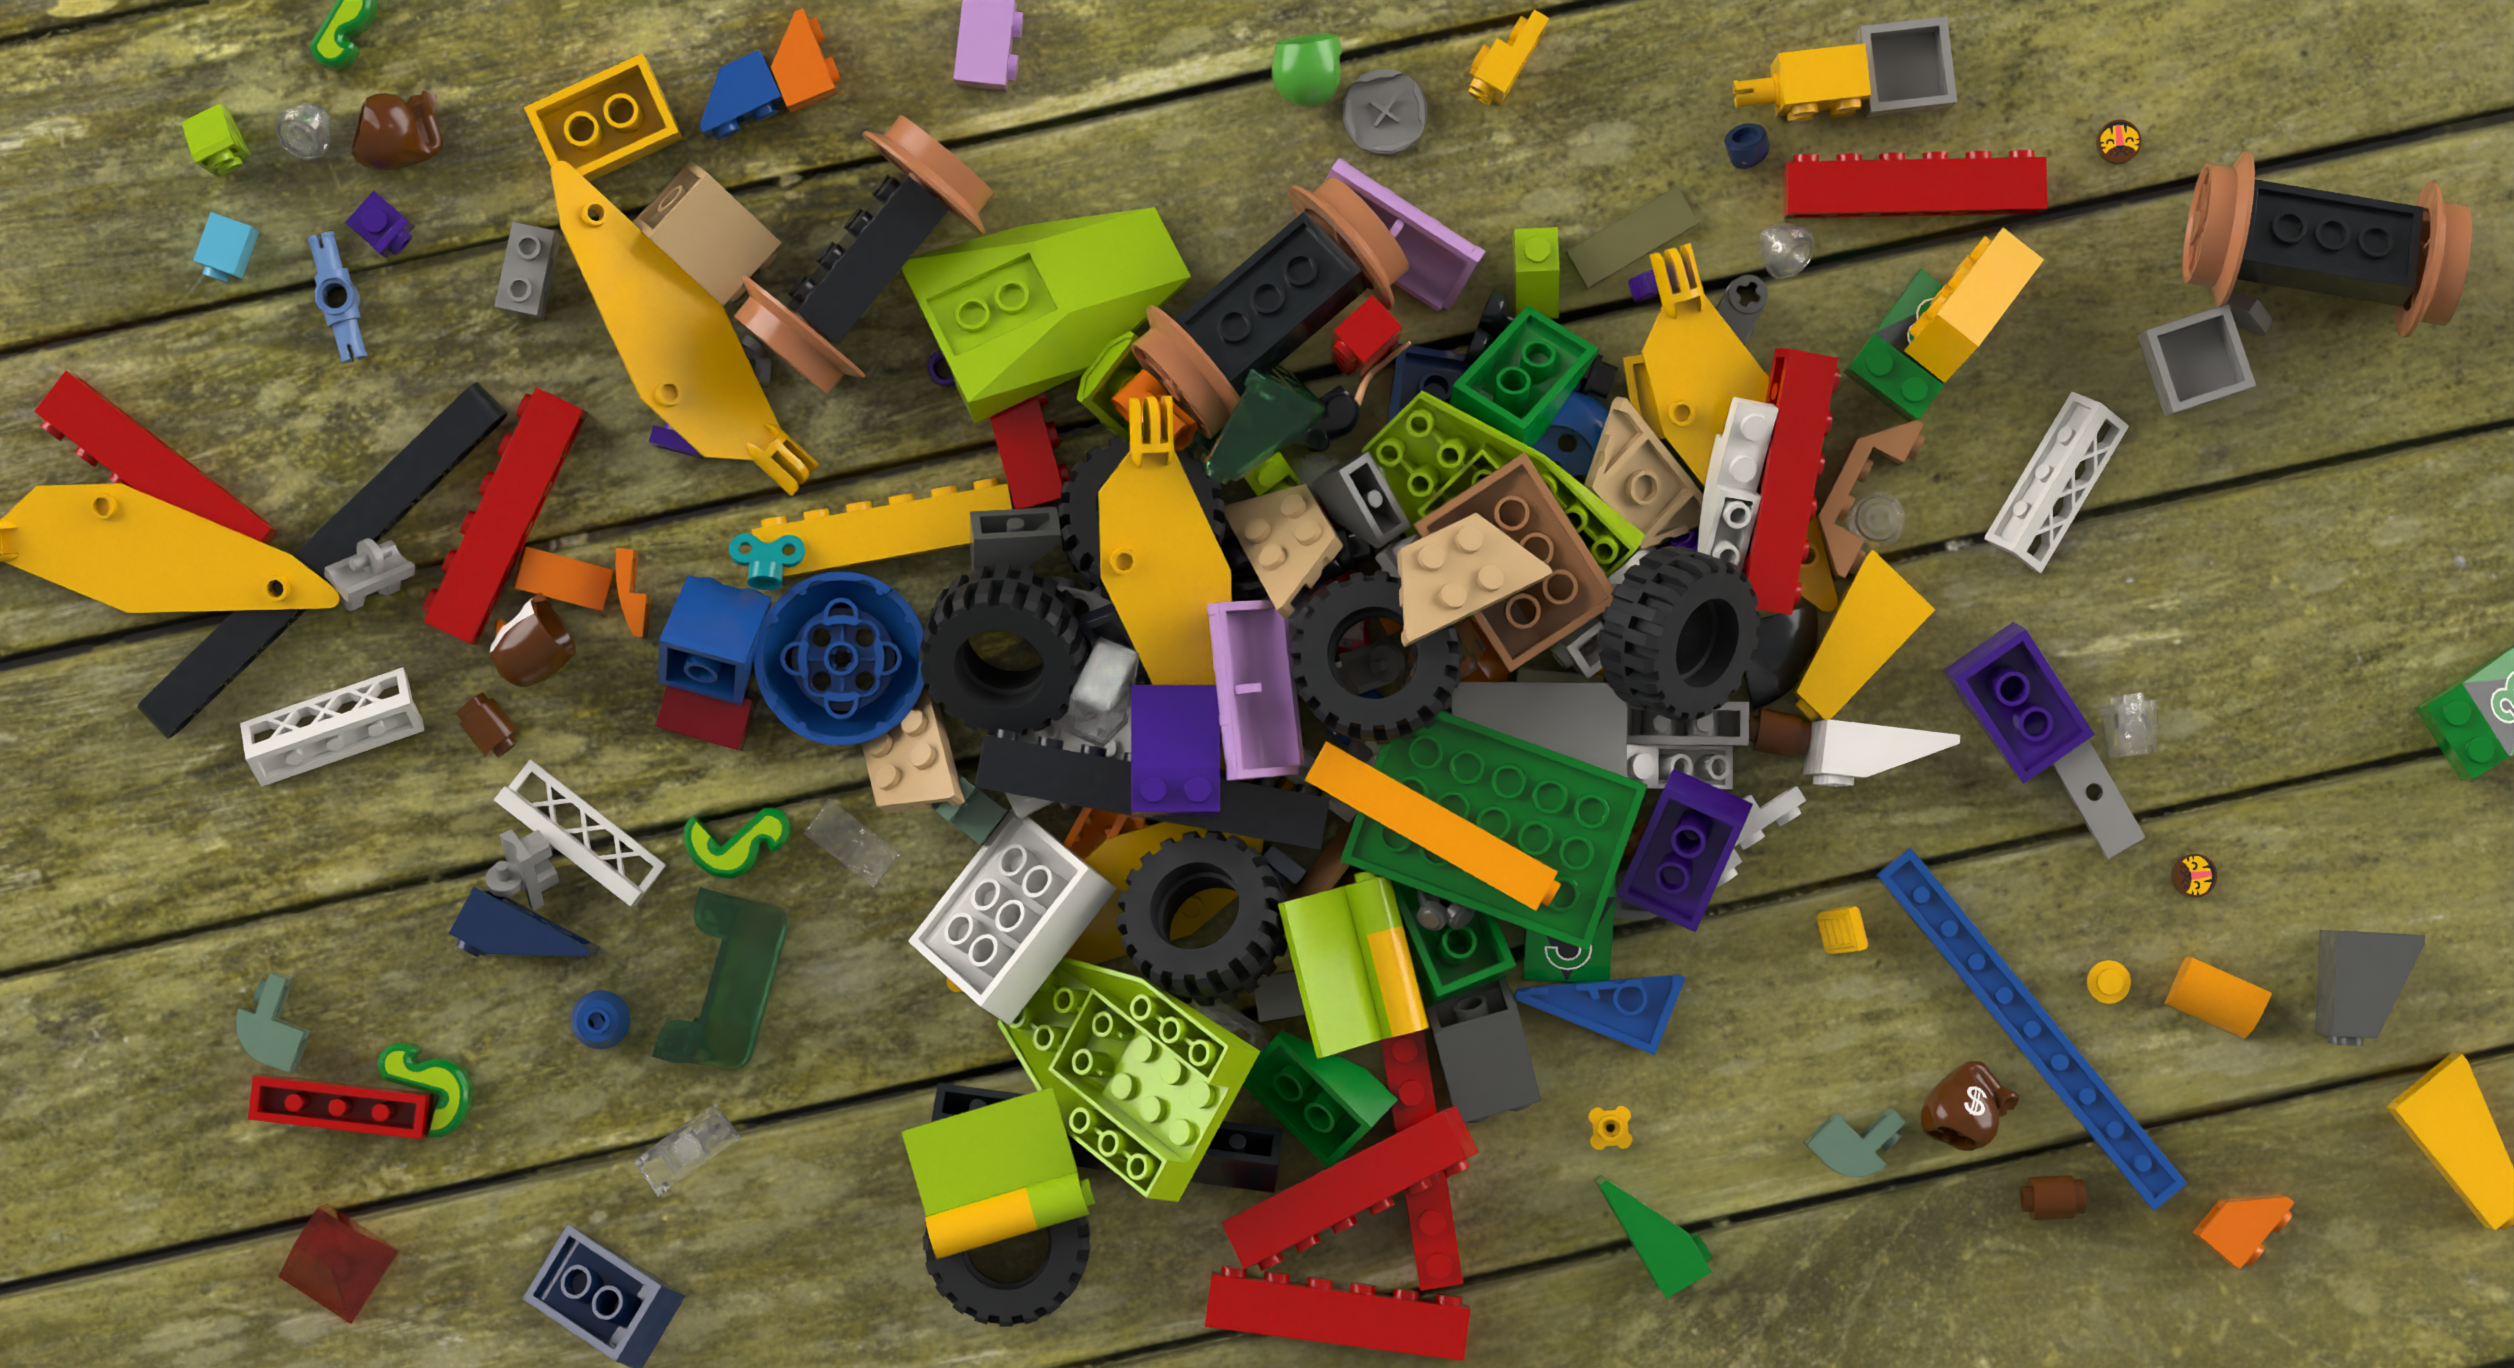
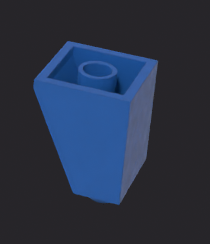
[658,575,772,705]

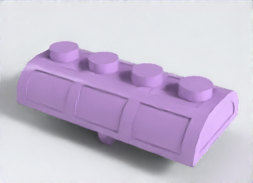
[1324,158,1486,312]
[1206,600,1305,781]

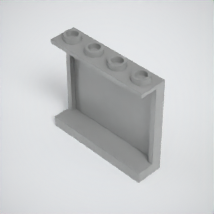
[1452,682,1627,777]

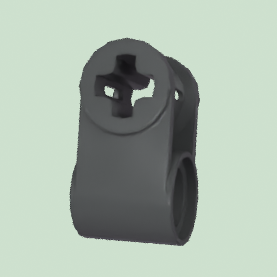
[1715,275,1768,346]

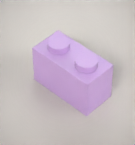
[953,0,1024,91]

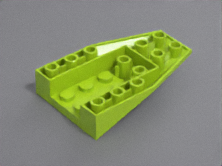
[900,207,1192,424]
[1361,391,1645,623]
[997,957,1261,1202]

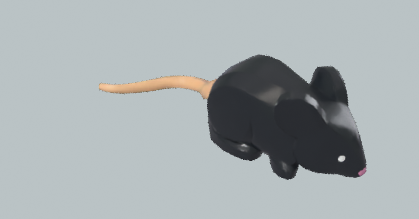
[1277,341,1411,453]

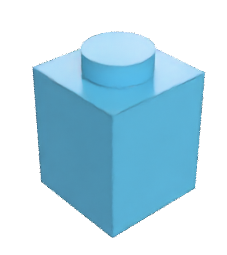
[193,212,260,283]

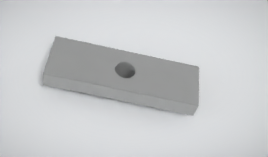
[2051,739,2146,859]

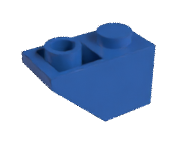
[699,49,785,140]

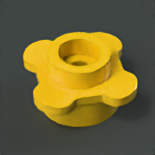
[1588,1106,1633,1150]

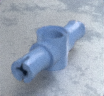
[307,231,368,364]

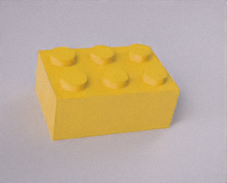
[524,53,684,182]
[1904,228,2044,383]

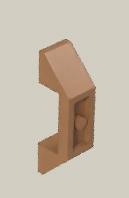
[1816,420,1925,580]

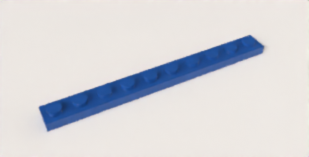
[1876,848,2187,1211]

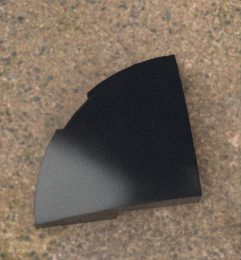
[1743,605,1818,710]

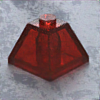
[279,1203,400,1324]

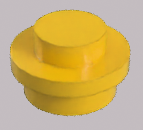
[2087,960,2131,1004]

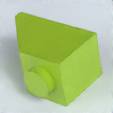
[1512,227,1560,319]

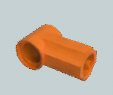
[1111,369,1198,451]

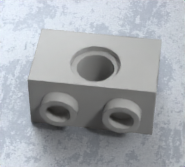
[494,222,562,321]

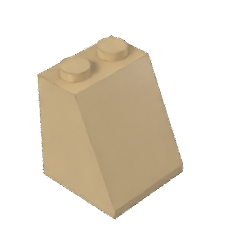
[633,160,782,306]

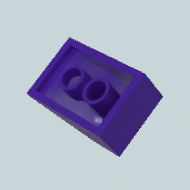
[1942,622,2095,784]
[1131,685,1220,817]
[1616,768,1753,932]

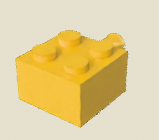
[1733,43,1871,122]

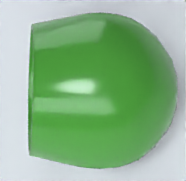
[1272,33,1342,107]

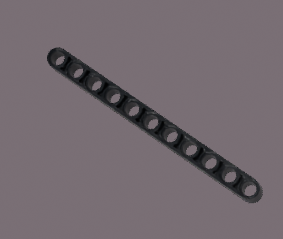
[137,382,508,739]

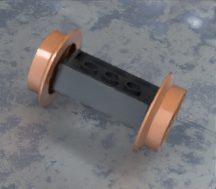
[733,115,994,395]
[2182,151,2472,337]
[1131,177,1409,439]

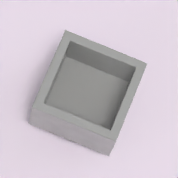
[1855,16,1957,119]
[2138,304,2256,417]

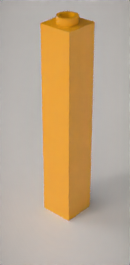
[1305,741,1561,911]

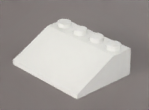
[1803,719,1960,787]
[908,808,1117,1026]

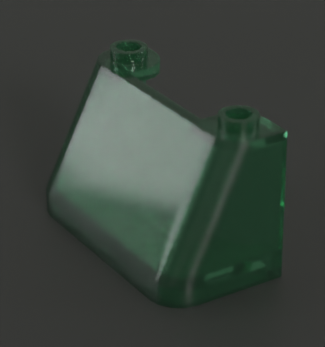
[1188,364,1327,484]
[652,886,789,1071]

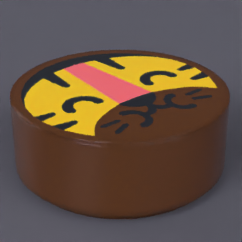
[2096,119,2141,164]
[2171,854,2217,898]

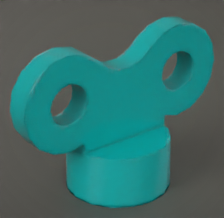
[729,533,805,590]

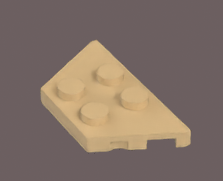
[1584,397,1704,549]
[1224,484,1343,620]
[1397,513,1553,647]
[861,683,965,814]

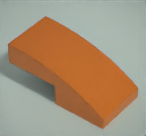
[513,546,614,612]
[615,548,652,639]

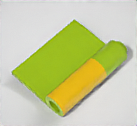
[1278,871,1429,1058]
[901,1086,1096,1259]

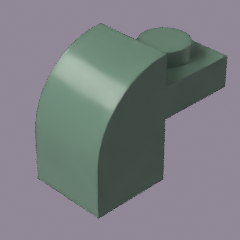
[932,771,1009,846]
[236,972,312,1073]
[1803,1108,1906,1177]

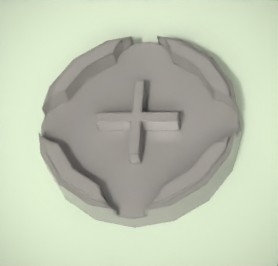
[1343,69,1427,155]

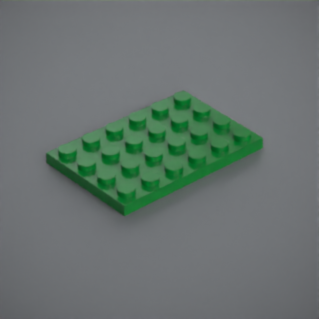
[1340,711,1648,951]

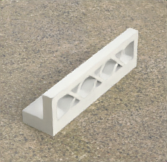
[1984,392,2129,573]
[240,667,425,787]
[494,759,667,907]

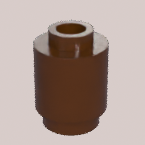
[456,692,519,758]
[1749,708,1812,758]
[2020,1175,2086,1220]

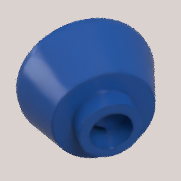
[571,990,630,1049]

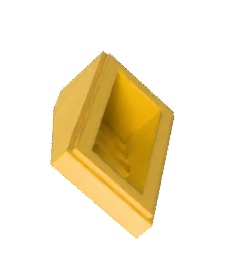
[1816,905,1869,954]

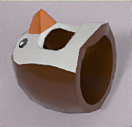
[490,593,576,687]

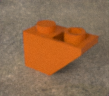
[771,8,842,113]
[2192,1194,2295,1270]

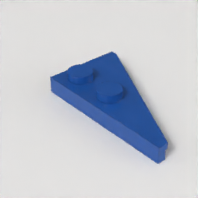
[1513,974,1686,1055]

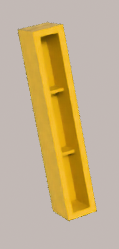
[751,478,1014,580]

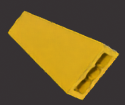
[1792,550,1935,723]
[2386,1052,2514,1230]

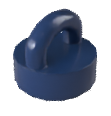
[1724,123,1770,169]

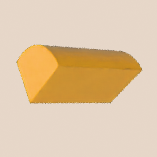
[2164,957,2272,1039]

